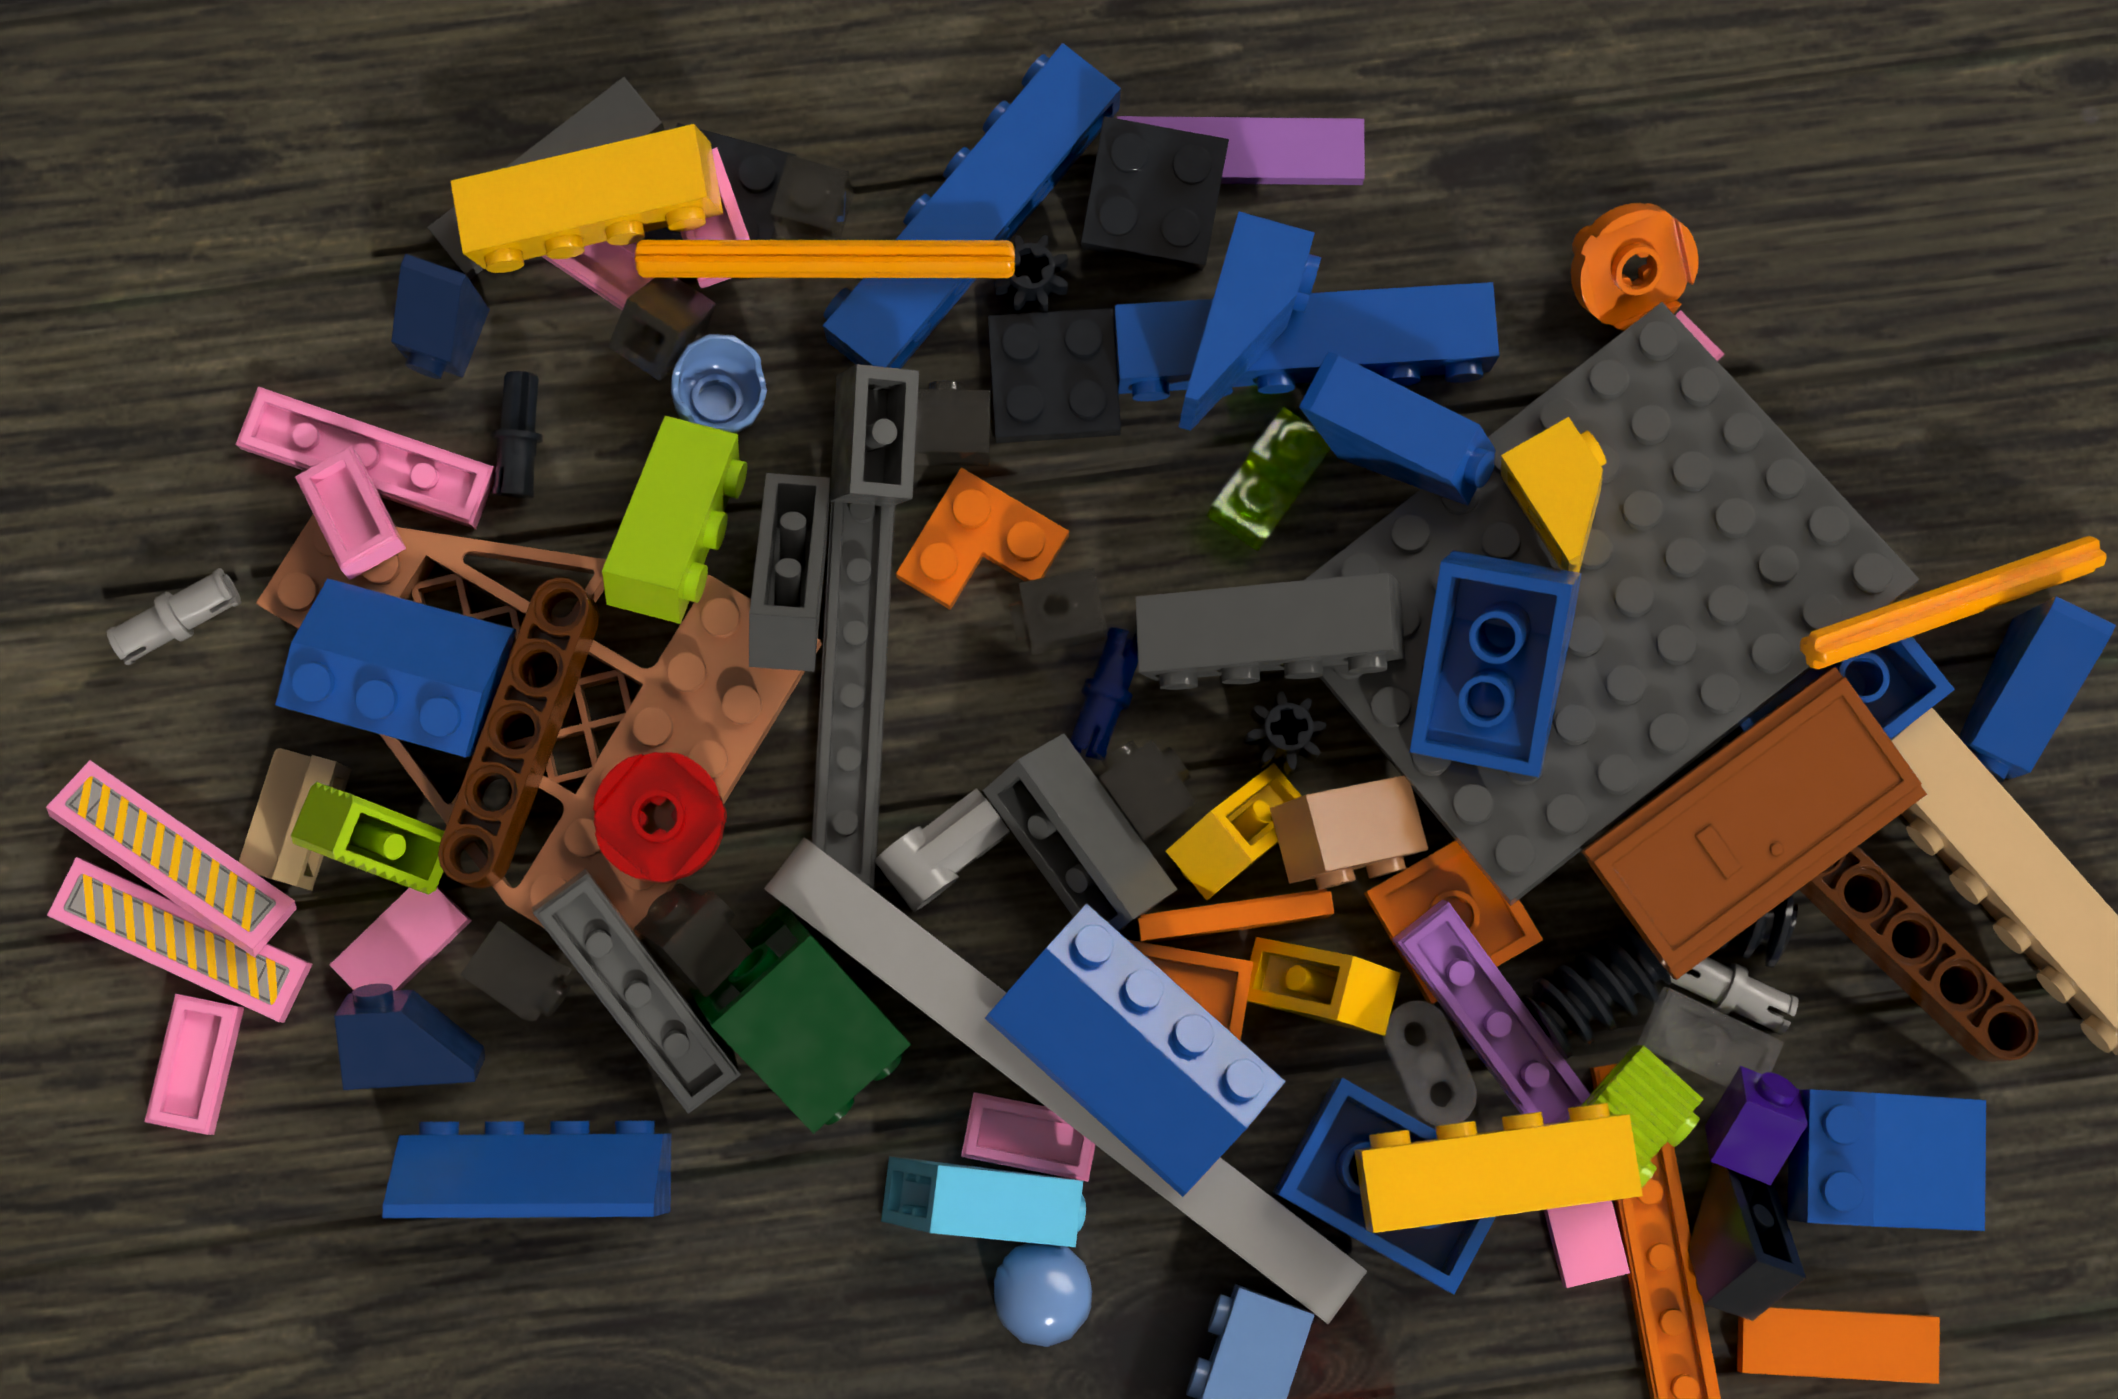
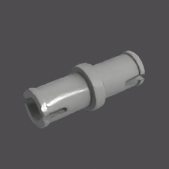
[107,568,241,665]
[1668,957,1798,1035]

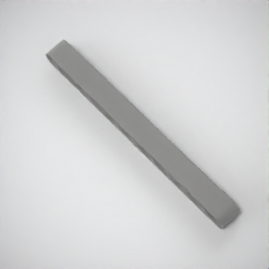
[764,838,1367,1324]

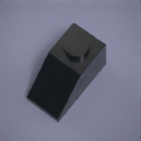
[1688,1163,1806,1321]

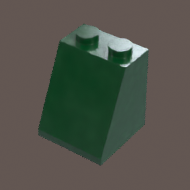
[689,904,911,1134]

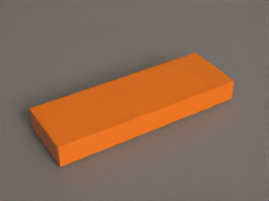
[1136,889,1334,943]
[1737,1307,1940,1384]

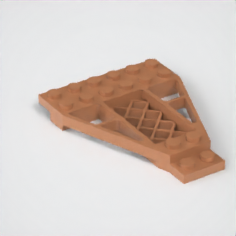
[256,514,822,940]

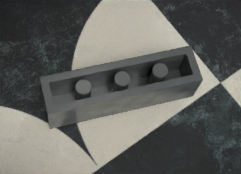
[1135,572,1405,690]

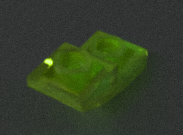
[1206,407,1331,551]

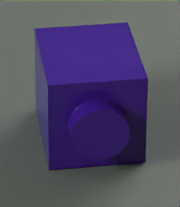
[1705,1066,1807,1185]

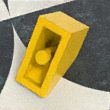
[1501,417,1606,573]
[1166,763,1301,900]
[1247,937,1401,1036]

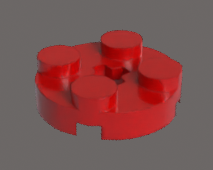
[593,752,727,884]

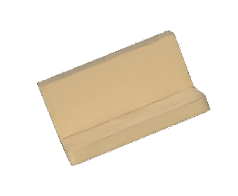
[238,748,352,891]

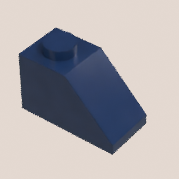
[391,254,490,379]
[334,984,485,1090]

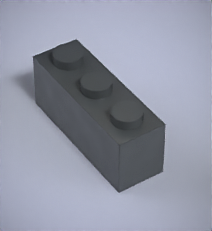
[749,473,830,672]
[982,733,1177,932]

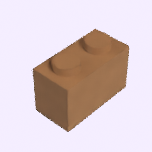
[1270,776,1428,890]

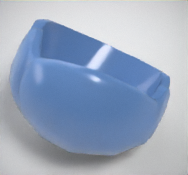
[671,334,767,434]
[994,1243,1092,1347]

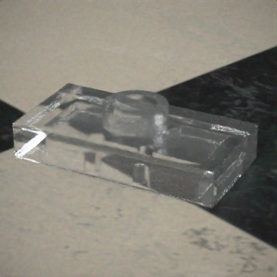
[1637,987,1785,1087]

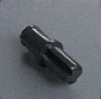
[492,371,543,499]

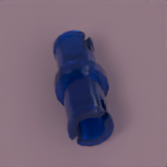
[1069,627,1138,761]

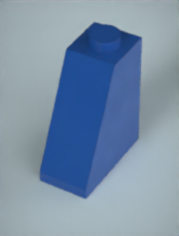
[1299,351,1496,506]
[1959,596,2116,782]

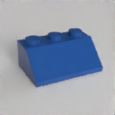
[275,579,516,757]

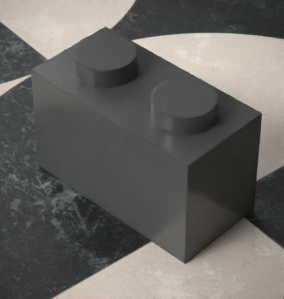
[830,364,919,507]

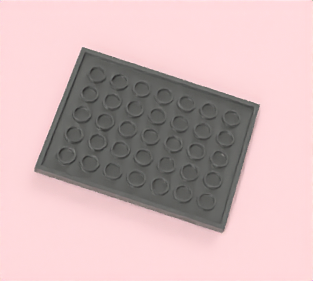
[1305,302,1919,906]

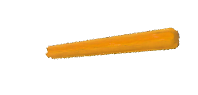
[635,240,1015,278]
[1799,536,2107,669]

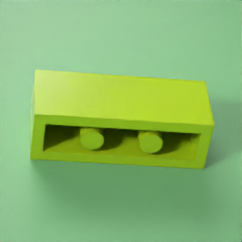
[602,416,747,624]

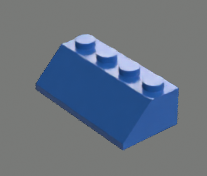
[985,903,1286,1197]
[382,1121,672,1218]

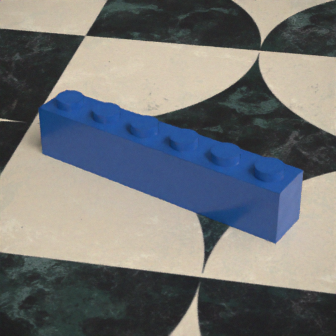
[823,43,1121,369]
[1113,282,1499,401]

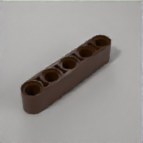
[438,577,600,889]
[1799,846,2039,1062]

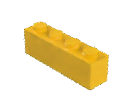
[451,124,723,273]
[1354,1103,1643,1233]

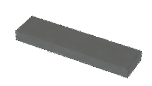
[427,77,665,280]
[532,869,741,1114]

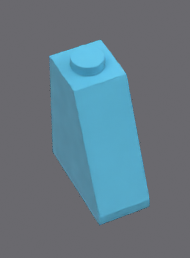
[881,1156,1086,1247]

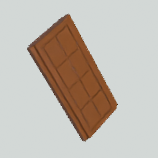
[1582,667,1927,980]

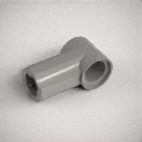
[874,788,1010,912]

